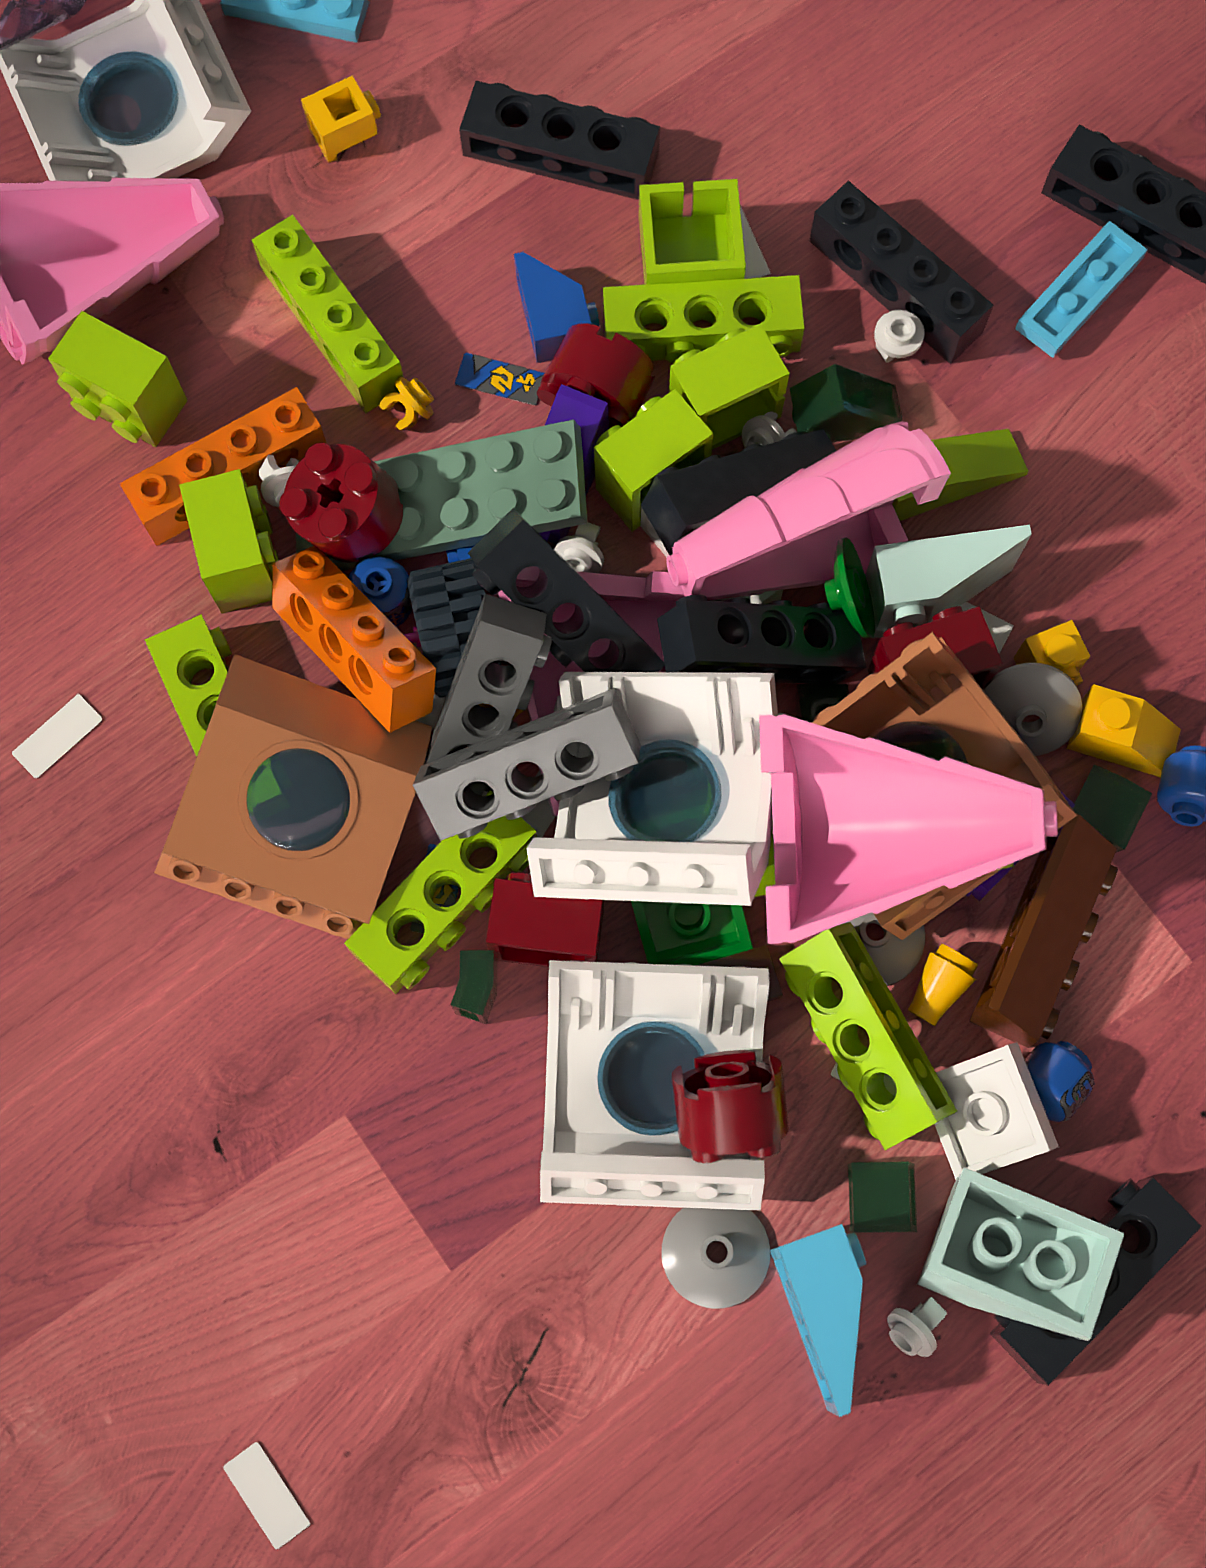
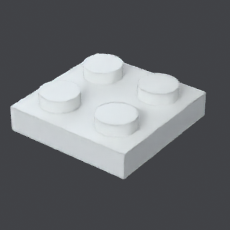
[935,1042,1059,1180]

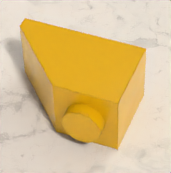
[1067,684,1181,777]

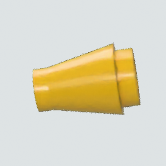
[907,943,978,1026]

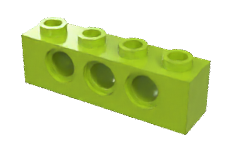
[251,215,403,414]
[603,275,804,363]
[145,614,293,823]
[344,790,538,994]
[779,922,957,1150]

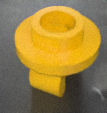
[379,376,434,430]

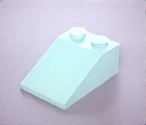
[865,525,1032,638]
[918,1167,1124,1341]

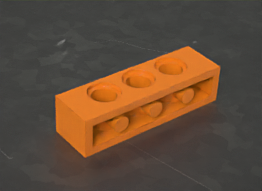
[119,387,327,546]
[272,546,436,733]

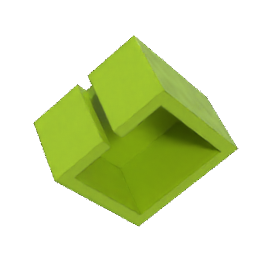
[639,179,746,285]
[48,311,188,447]
[669,323,790,450]
[594,389,713,532]
[179,469,280,614]

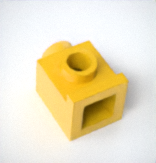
[301,75,381,163]
[1014,620,1090,686]

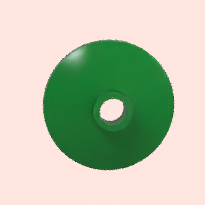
[825,537,875,640]

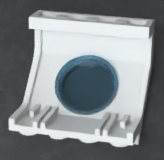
[0,0,251,182]
[527,672,783,906]
[540,960,769,1211]

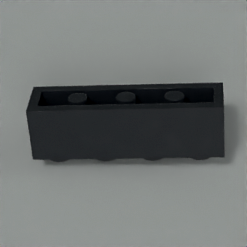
[641,429,837,555]

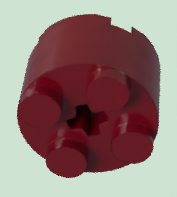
[537,323,655,428]
[279,442,403,563]
[671,1050,789,1163]

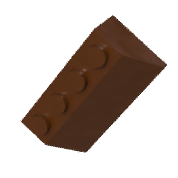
[969,813,1118,1048]

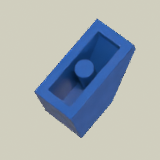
[514,252,600,363]

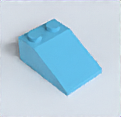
[770,1224,866,1417]

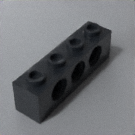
[459,80,660,200]
[1041,124,1206,284]
[809,180,994,364]
[468,508,665,672]
[657,595,867,685]
[989,1177,1202,1386]

